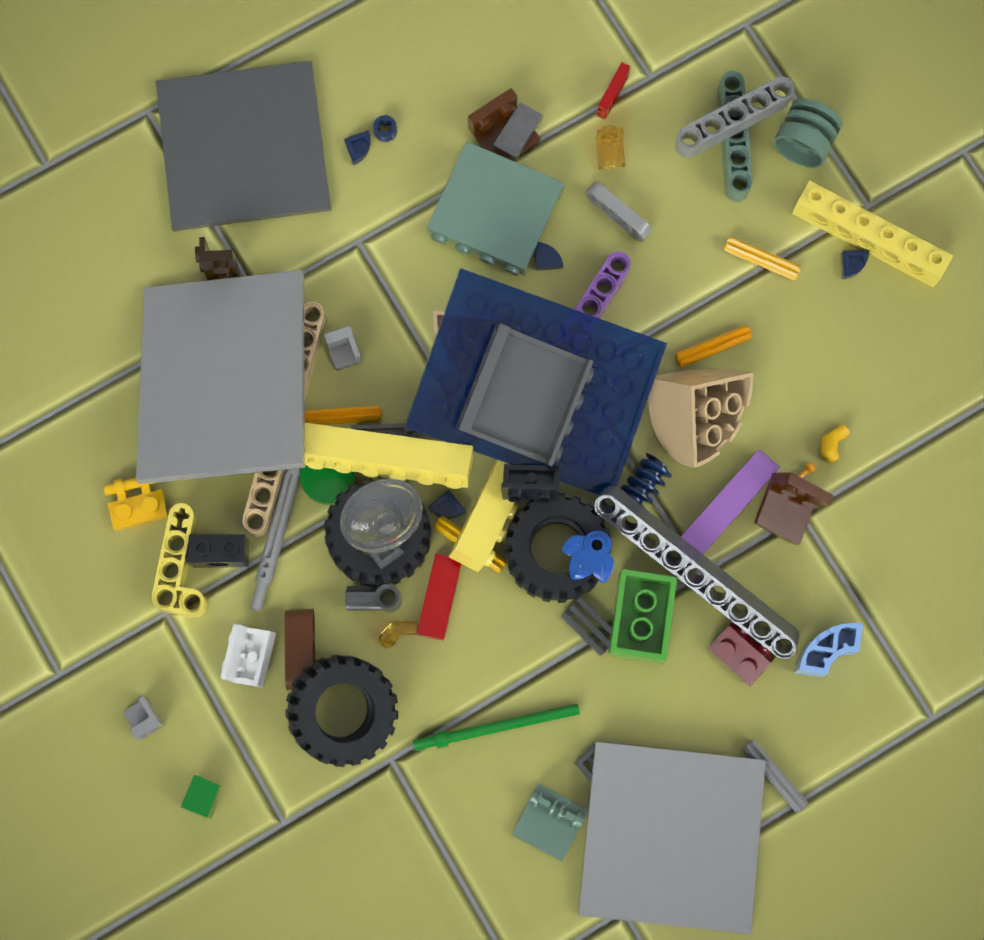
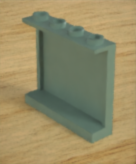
[427,141,564,276]

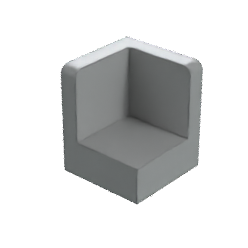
[324,326,362,370]
[123,695,165,741]

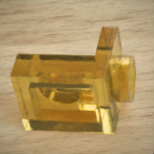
[595,126,625,169]

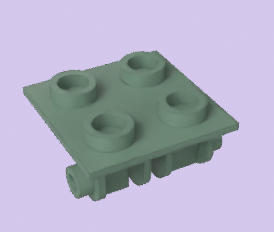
[512,783,588,861]

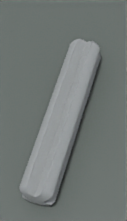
[743,740,808,812]

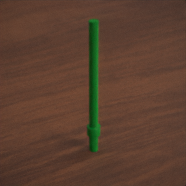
[413,704,580,751]

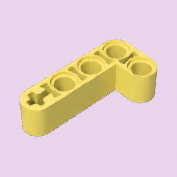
[152,503,208,618]

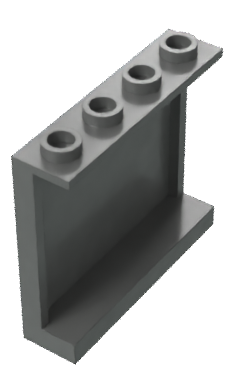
[455,323,594,466]

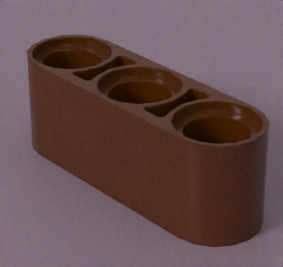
[284,609,315,691]

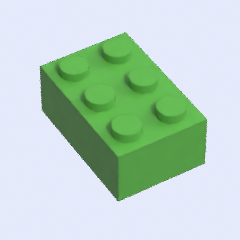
[607,569,677,664]

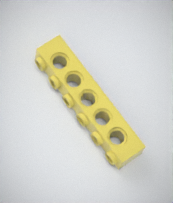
[792,180,953,288]

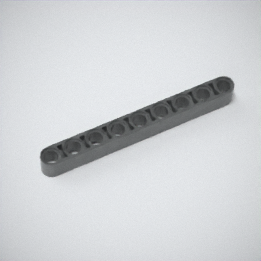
[595,486,800,659]

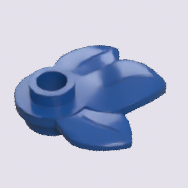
[561,530,614,583]

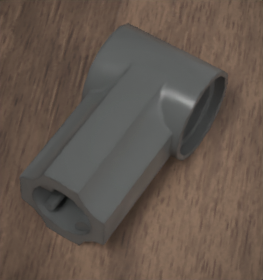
[345,584,403,612]

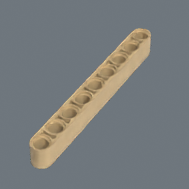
[242,302,327,538]

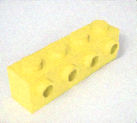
[448,456,518,572]

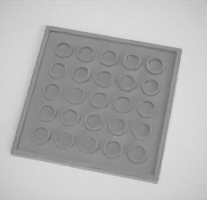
[578,742,766,934]

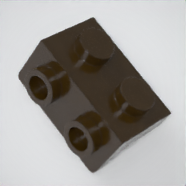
[195,237,240,280]

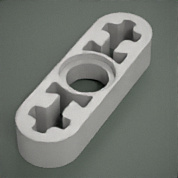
[585,182,652,242]

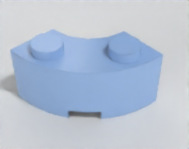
[794,623,863,678]

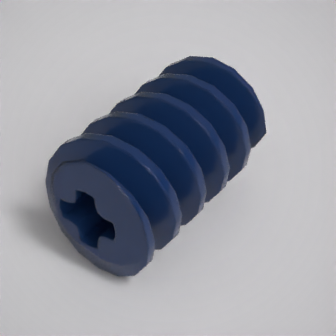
[620,453,672,508]

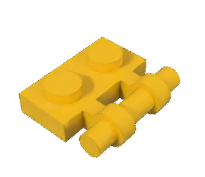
[103,477,169,531]

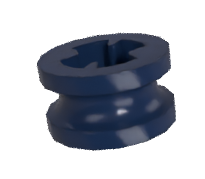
[373,115,397,142]

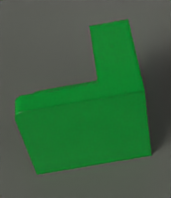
[181,775,220,819]

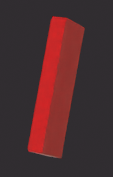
[417,553,461,641]

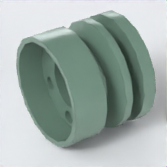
[773,99,843,168]

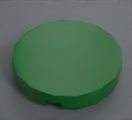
[300,465,355,505]

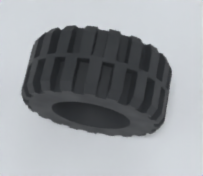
[324,477,431,586]
[504,493,611,603]
[285,655,399,767]

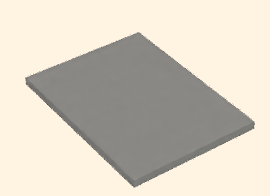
[136,270,305,484]

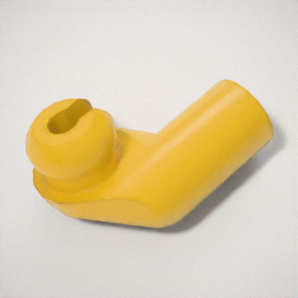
[820,424,850,463]

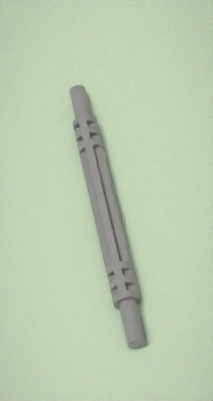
[250,468,302,611]

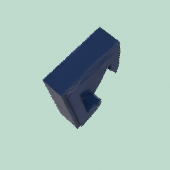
[344,130,371,165]
[535,242,563,270]
[841,250,869,279]
[427,490,466,519]

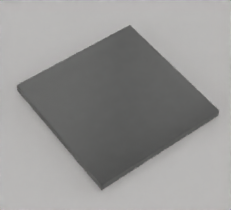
[156,61,331,232]

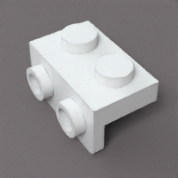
[221,624,276,688]

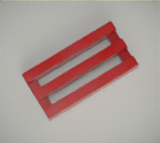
[596,62,630,120]

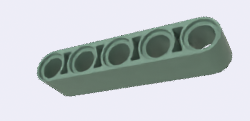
[718,71,752,202]

